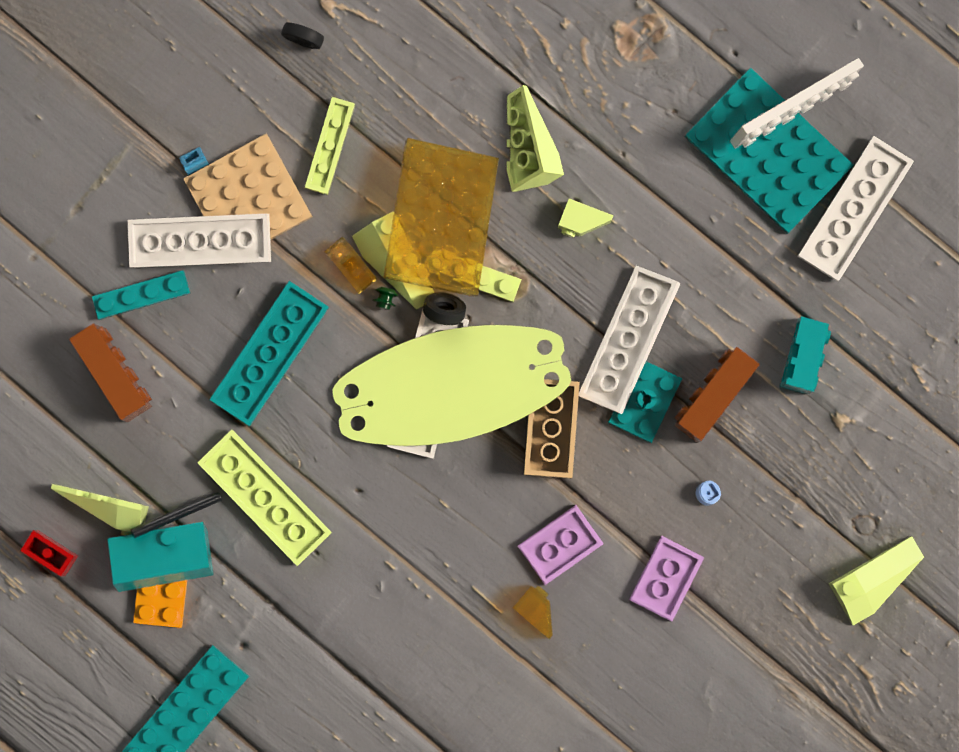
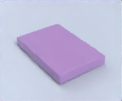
[518,505,603,585]
[629,536,704,622]

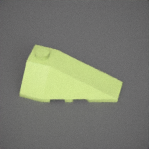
[507,85,564,192]
[352,212,434,310]
[51,484,149,535]
[829,536,924,625]

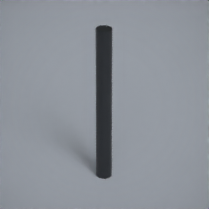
[131,492,222,538]

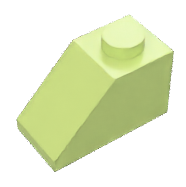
[558,199,613,238]

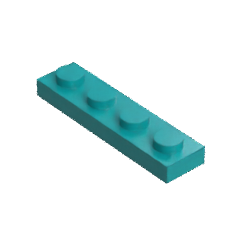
[92,270,191,320]

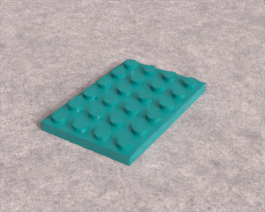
[685,68,854,234]

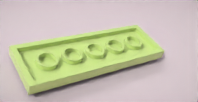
[198,430,332,566]

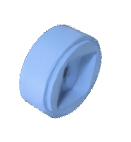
[695,481,721,506]

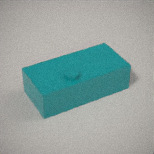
[108,522,214,592]

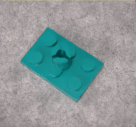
[608,361,682,443]

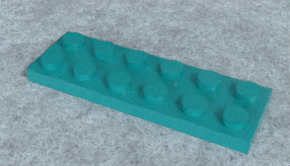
[210,281,329,426]
[122,645,249,752]

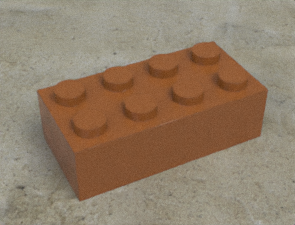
[69,323,152,422]
[674,347,760,443]

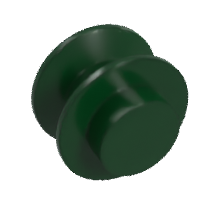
[372,287,398,310]

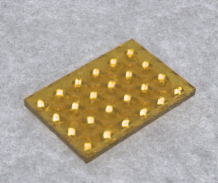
[384,138,499,297]

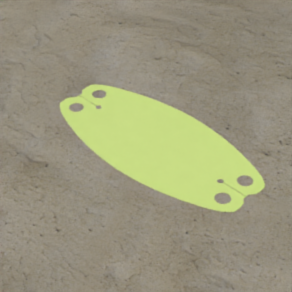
[332,325,571,446]

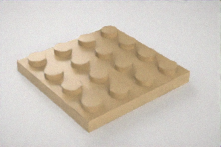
[184,133,312,240]

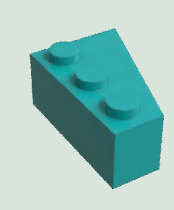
[780,316,831,394]

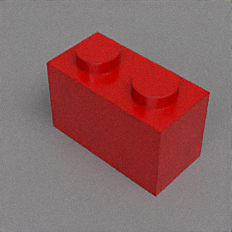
[20,530,78,577]

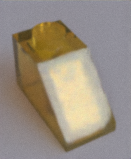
[324,236,377,294]
[512,585,553,639]

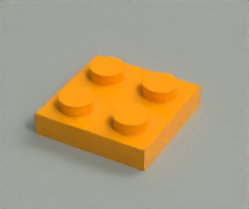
[133,580,187,628]

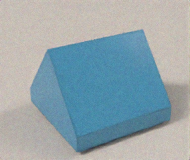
[179,147,209,176]

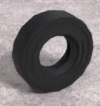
[281,22,324,49]
[423,292,466,325]

